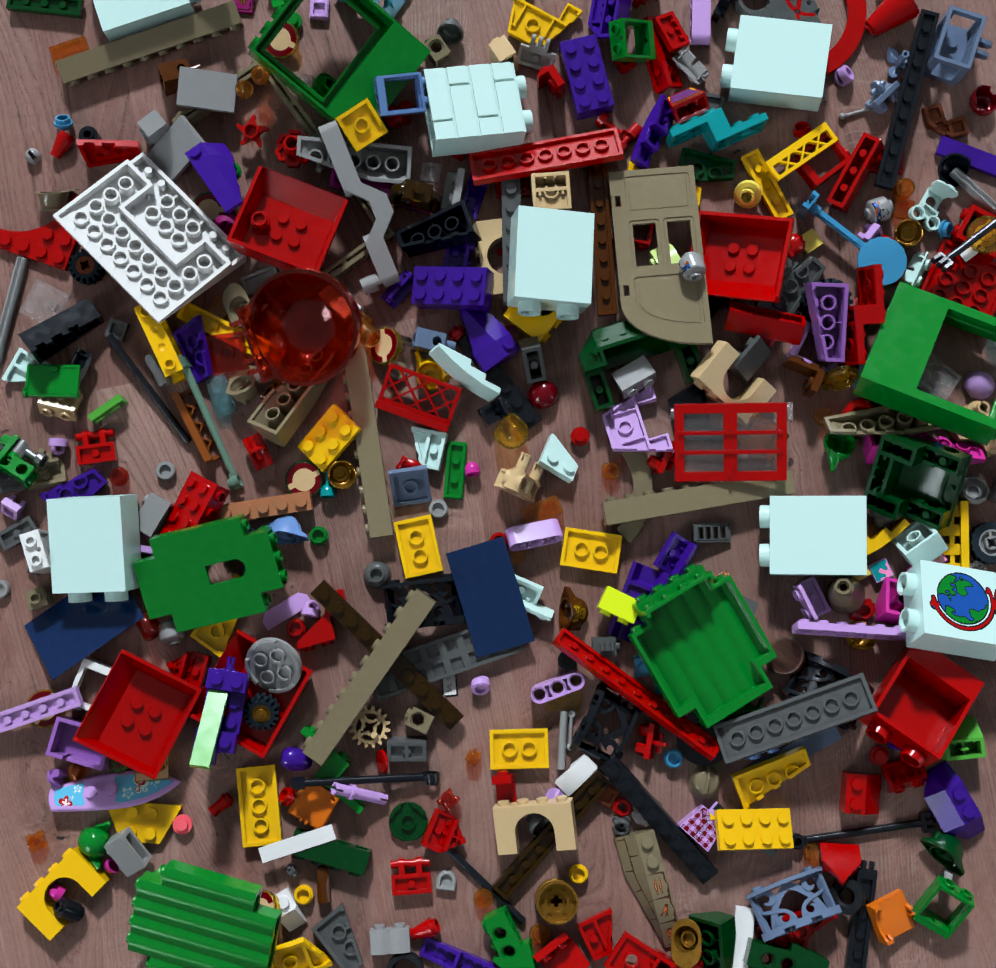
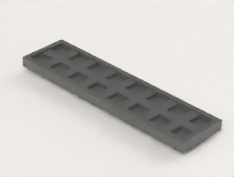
[374,629,525,701]

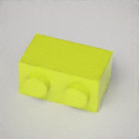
[597,586,638,626]

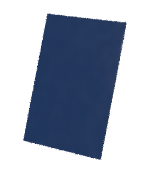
[24,591,144,680]

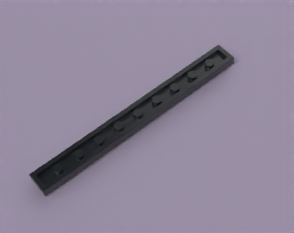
[873,9,940,191]

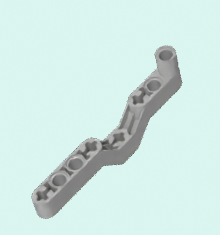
[318,120,401,296]

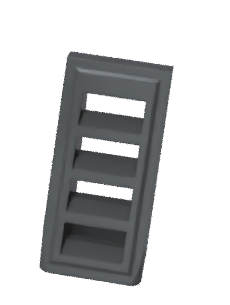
[692,523,731,543]

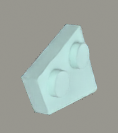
[2,348,49,382]
[411,426,448,471]
[537,433,578,483]

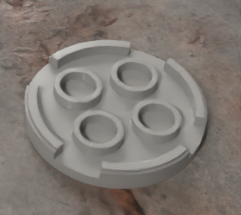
[244,637,303,693]

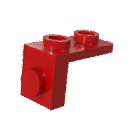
[491,770,517,802]

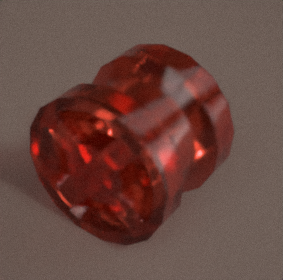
[436,788,460,813]

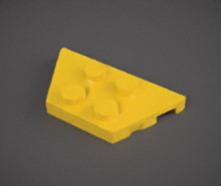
[108,802,183,844]
[272,937,333,968]

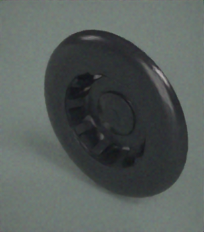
[676,712,725,766]

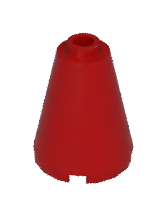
[865,0,920,37]

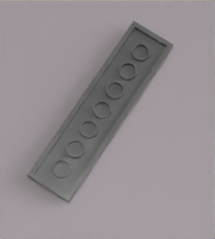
[712,673,879,765]

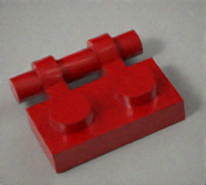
[75,428,118,466]
[390,856,432,896]

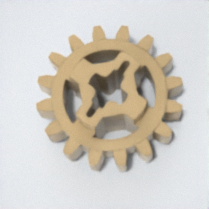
[349,705,391,748]

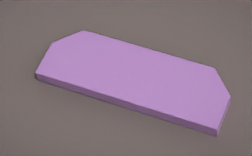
[263,592,311,631]

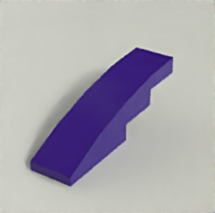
[630,94,672,169]

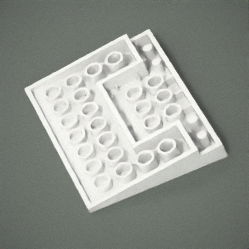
[53,152,247,324]

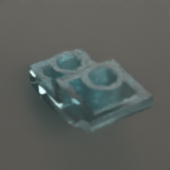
[206,373,237,418]

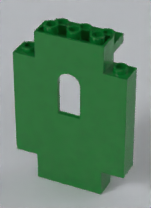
[132,514,289,633]

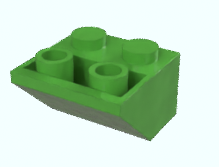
[941,716,986,761]

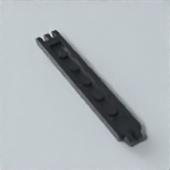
[844,860,878,968]

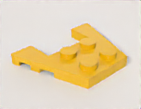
[507,0,583,45]

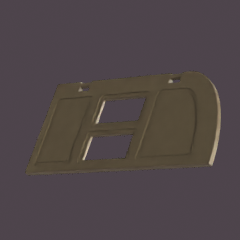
[608,165,713,345]

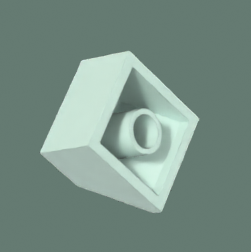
[891,521,949,566]

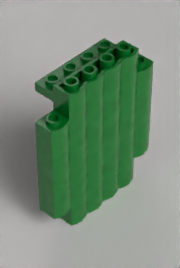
[627,563,778,728]
[126,859,282,968]

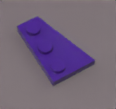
[172,315,214,384]
[39,468,109,503]

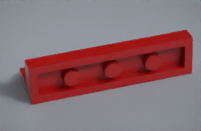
[642,16,683,94]

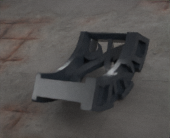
[381,573,467,628]
[782,651,875,730]
[569,680,643,762]

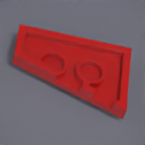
[76,139,144,168]

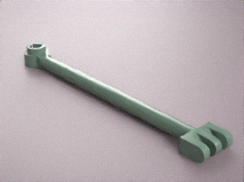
[177,355,244,490]

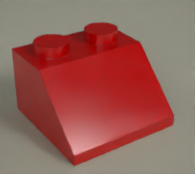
[839,771,882,815]

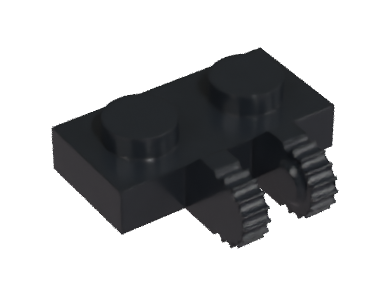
[711,0,733,23]

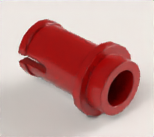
[208,793,234,817]

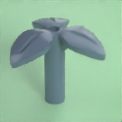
[886,47,909,79]

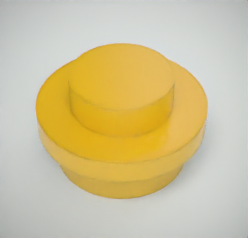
[569,864,588,884]
[294,884,314,905]

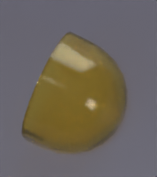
[494,413,529,449]

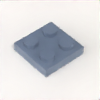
[388,465,432,507]

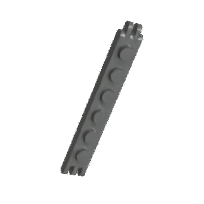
[501,178,521,305]

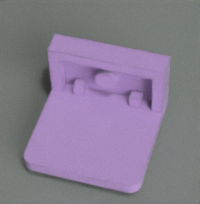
[791,576,831,621]

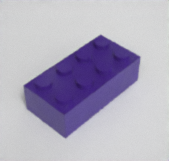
[558,34,614,121]
[411,266,494,311]

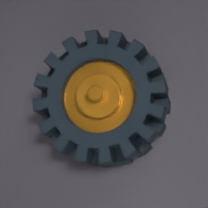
[243,692,281,731]

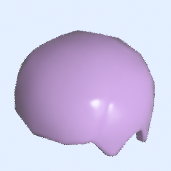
[963,371,995,400]

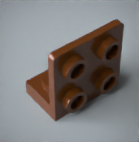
[782,356,826,398]

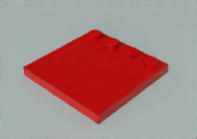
[920,238,996,338]

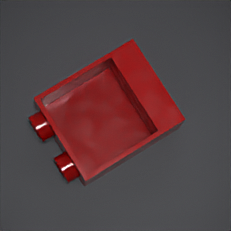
[859,646,984,768]

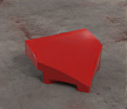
[166,651,212,689]
[420,808,466,853]
[818,843,862,886]

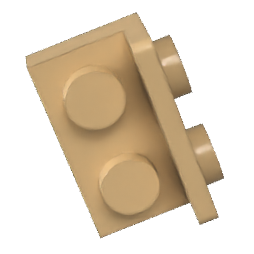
[37,393,83,422]

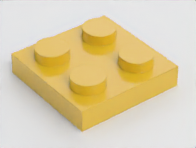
[334,98,388,153]

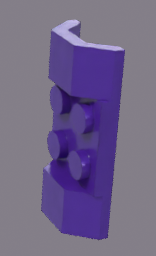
[607,561,670,643]

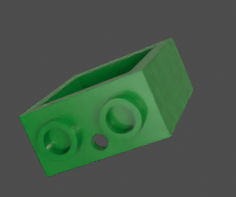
[608,18,656,63]
[912,875,975,939]

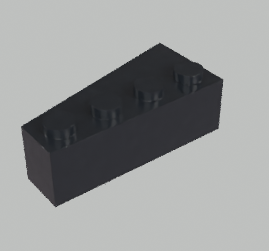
[396,200,482,257]
[18,298,104,364]

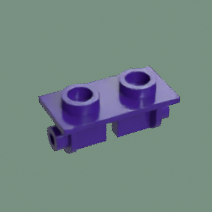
[380,269,414,310]

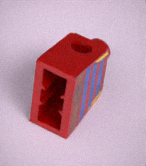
[667,87,710,124]

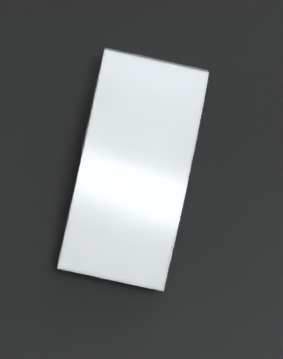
[555,753,598,797]

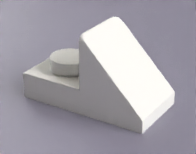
[271,887,307,932]

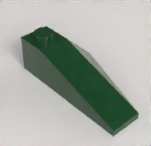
[688,911,736,968]

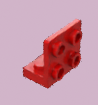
[533,931,590,968]

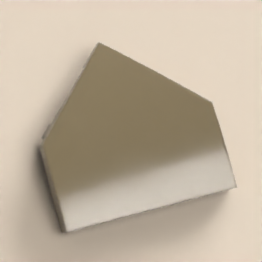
[28,447,68,491]

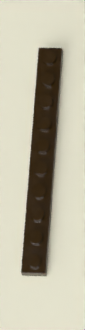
[310,579,464,730]

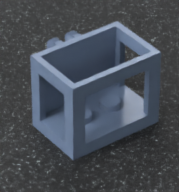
[924,5,993,86]

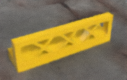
[761,122,839,182]

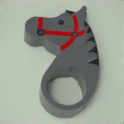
[733,0,822,23]

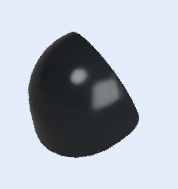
[937,153,971,187]

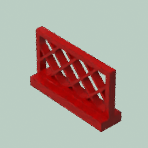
[374,363,463,433]

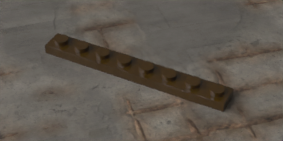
[491,769,612,901]

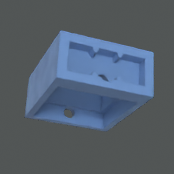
[373,72,428,118]

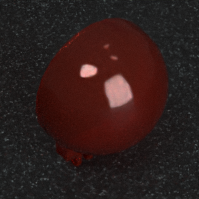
[229,268,362,386]

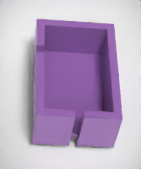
[45,715,110,771]

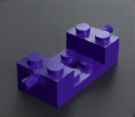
[193,656,251,765]

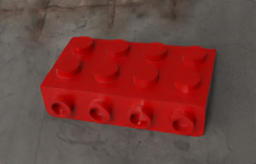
[159,471,229,534]

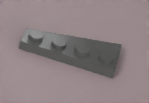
[754,256,827,314]

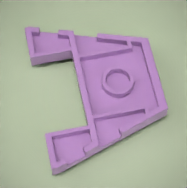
[602,386,673,452]

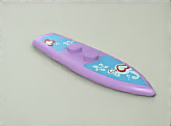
[48,770,180,812]

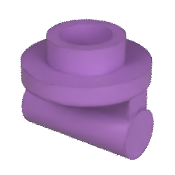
[47,769,70,787]

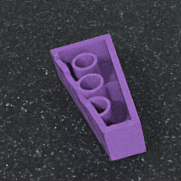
[804,282,849,362]

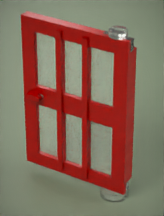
[670,402,793,482]

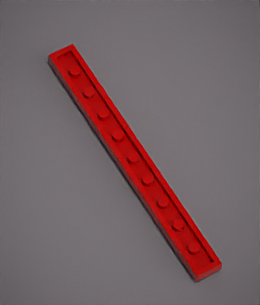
[552,627,720,761]

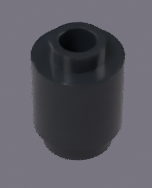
[79,126,102,140]
[53,897,85,923]

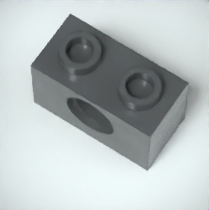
[519,336,547,384]

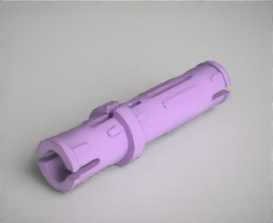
[331,782,388,805]

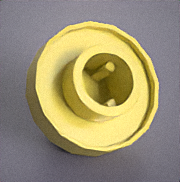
[734,180,762,208]

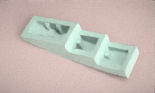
[429,343,501,402]

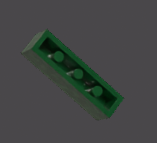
[292,827,372,877]

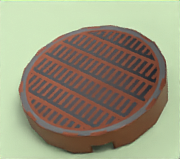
[768,637,806,676]

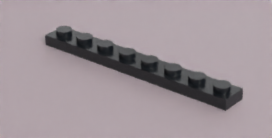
[600,754,718,884]

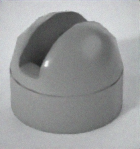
[25,148,42,165]

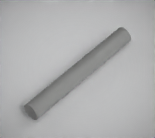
[557,710,568,770]

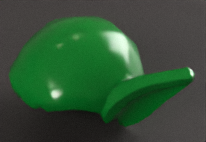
[823,432,860,472]
[78,821,111,871]

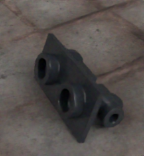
[69,348,94,385]

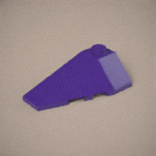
[185,142,243,214]
[459,310,520,373]

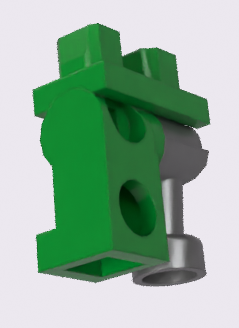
[0,434,49,488]

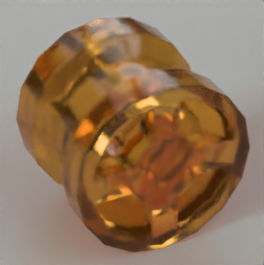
[892,178,915,201]

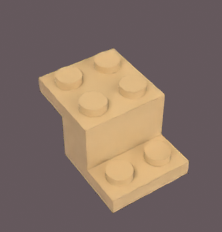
[530,170,572,211]

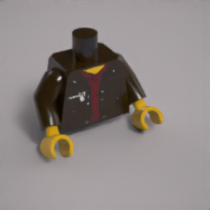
[388,179,441,216]

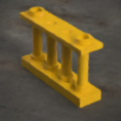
[134,305,187,385]

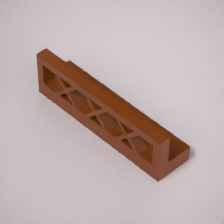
[171,388,229,464]

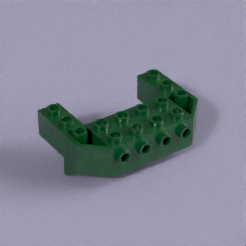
[577,320,701,414]

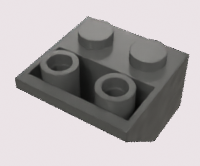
[728,335,772,384]

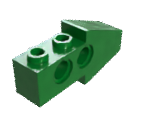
[482,905,538,968]

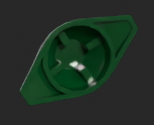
[920,831,965,877]

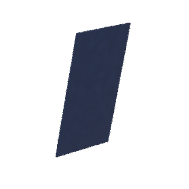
[446,537,535,658]

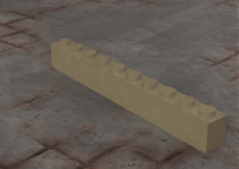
[55,0,243,87]
[340,346,394,539]
[601,469,796,526]
[302,588,437,766]

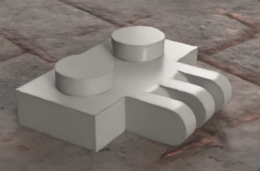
[517,34,557,70]

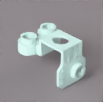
[908,180,959,232]

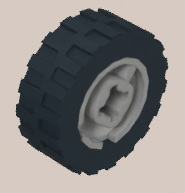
[969,522,996,564]

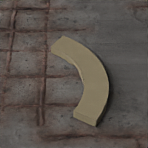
[616,452,653,543]

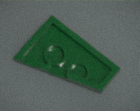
[678,147,737,183]

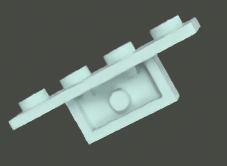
[515,575,554,621]

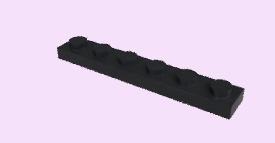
[458,334,542,431]

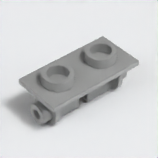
[672,47,709,85]

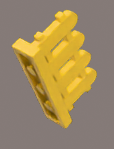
[935,501,970,568]

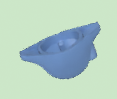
[269,515,309,544]

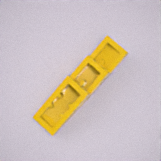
[867,518,910,555]

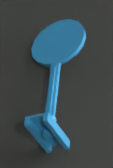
[796,190,907,286]

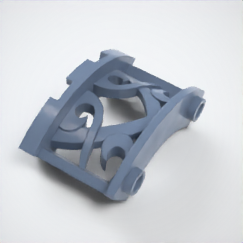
[745,865,842,943]

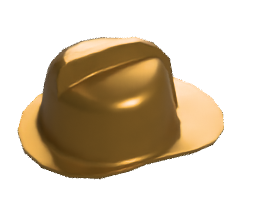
[671,918,702,968]

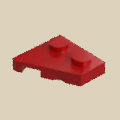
[577,907,612,962]

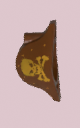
[559,586,588,632]

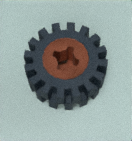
[68,249,106,285]

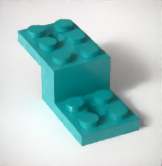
[665,107,769,154]

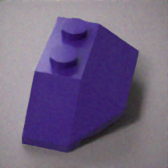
[588,0,632,39]
[923,760,985,840]

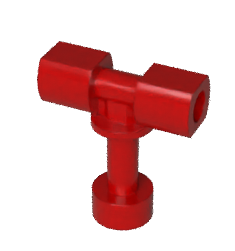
[595,111,642,153]

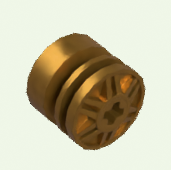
[534,878,579,925]

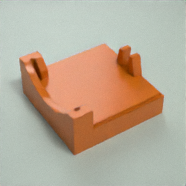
[287,777,340,829]
[865,889,916,946]

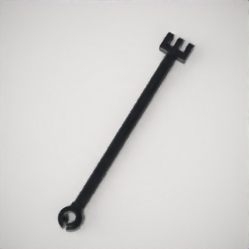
[930,218,996,273]
[290,771,440,790]
[793,811,937,850]

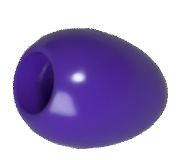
[280,747,313,771]

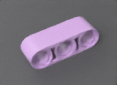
[690,0,711,46]
[505,518,563,551]
[530,670,585,704]

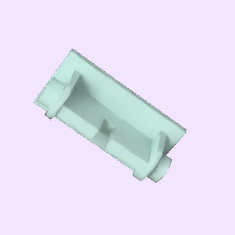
[901,251,931,288]

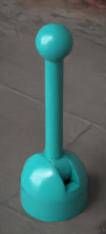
[320,470,336,498]

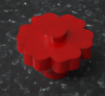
[275,129,310,169]

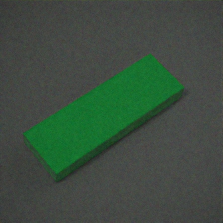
[443,441,467,500]

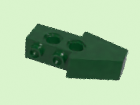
[743,937,830,968]

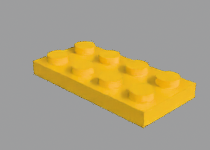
[236,764,283,848]
[714,808,794,851]

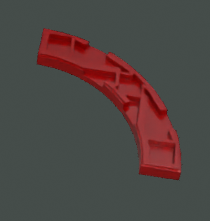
[825,0,867,77]

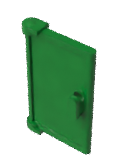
[22,364,82,399]

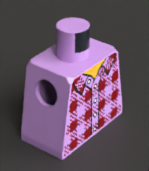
[677,801,725,852]

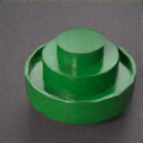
[312,73,336,97]

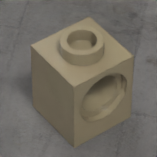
[424,34,452,68]
[23,586,55,611]
[404,705,435,734]

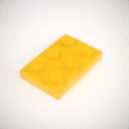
[297,404,362,472]
[393,514,443,579]
[560,527,622,574]
[489,728,549,770]

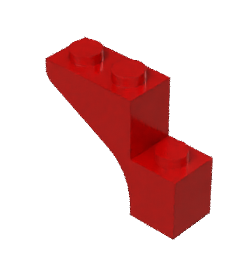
[297,589,348,652]

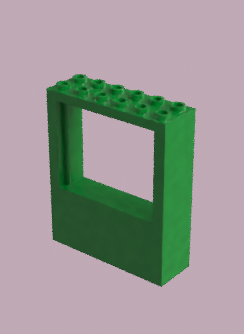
[247,0,431,133]
[853,282,996,446]

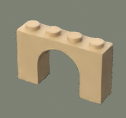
[474,218,503,299]
[690,340,777,426]
[493,795,578,855]

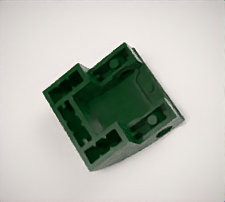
[864,434,973,531]

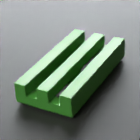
[88,394,128,424]

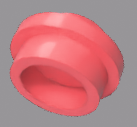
[173,814,193,835]

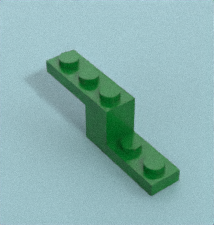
[300,725,365,814]

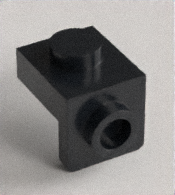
[477,397,510,427]

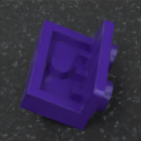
[443,242,475,267]
[653,531,698,576]

